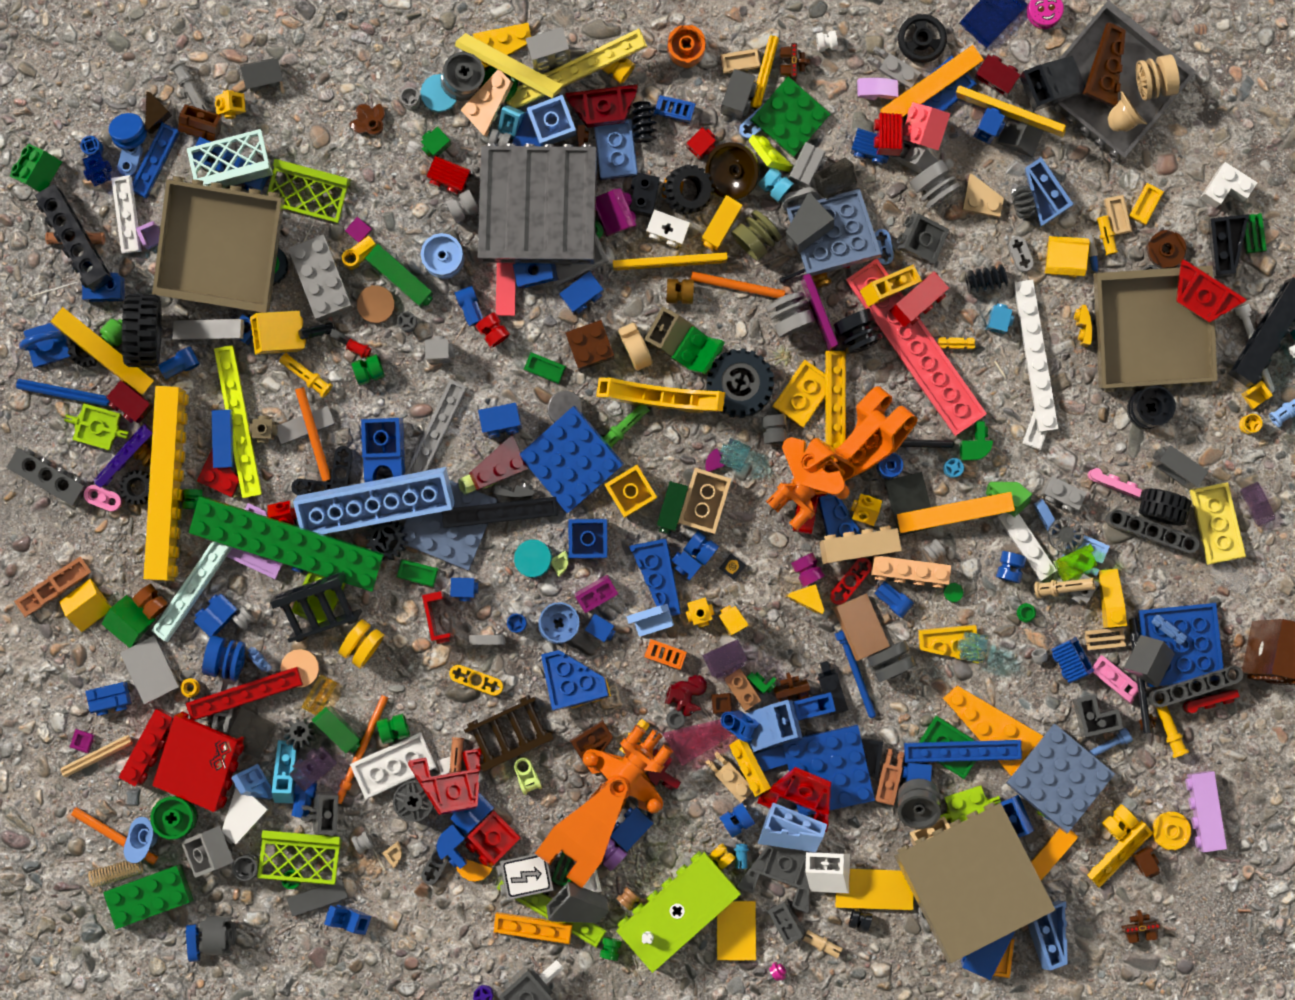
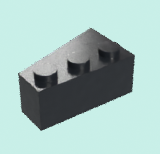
[1208,214,1250,278]

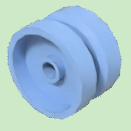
[421,233,465,279]

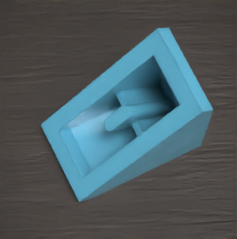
[498,105,526,140]

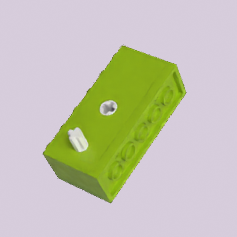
[616,851,741,973]

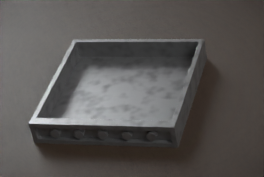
[1050,0,1197,162]

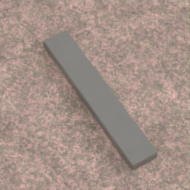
[404,379,468,475]

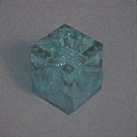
[719,438,751,472]
[957,632,988,662]

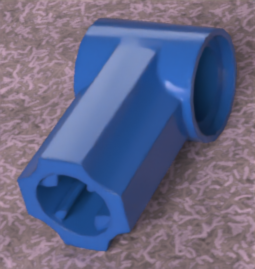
[454,286,483,327]
[158,347,200,380]
[874,581,914,618]
[291,778,317,818]

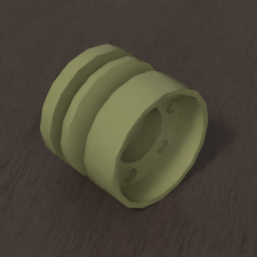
[731,210,782,261]

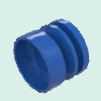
[202,635,246,682]

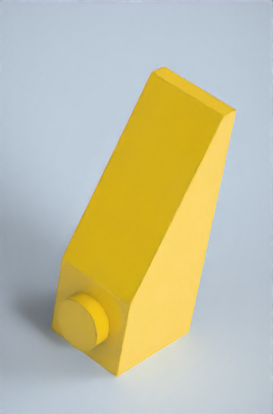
[860,264,922,307]
[1098,569,1127,628]
[719,605,749,636]

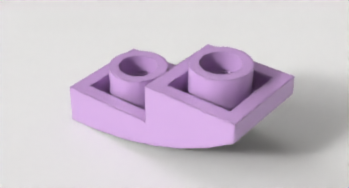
[857,78,899,100]

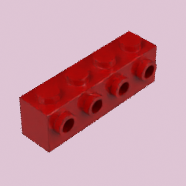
[118,708,174,787]

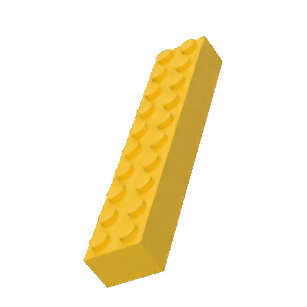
[143,386,189,582]

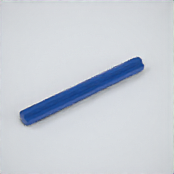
[16,379,110,407]

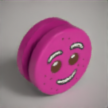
[1027,0,1064,29]

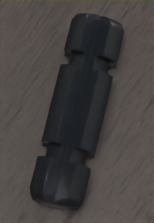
[298,323,335,340]

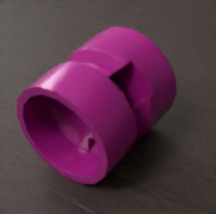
[791,552,825,587]

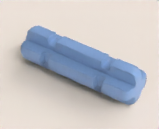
[1151,615,1187,644]

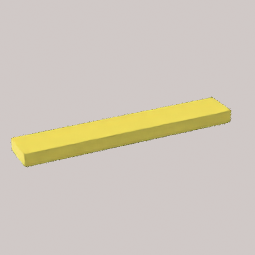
[455,33,563,98]

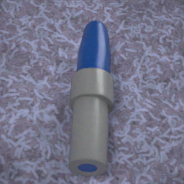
[1086,235,1098,272]

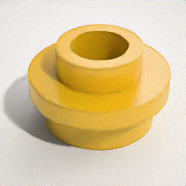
[180,678,200,698]

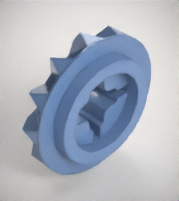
[248,647,272,673]

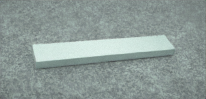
[151,541,233,642]

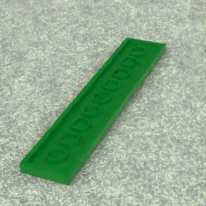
[189,496,384,592]

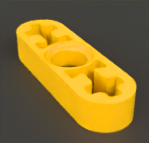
[449,665,503,695]

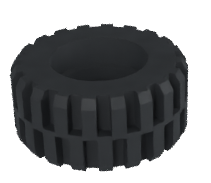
[122,294,162,368]

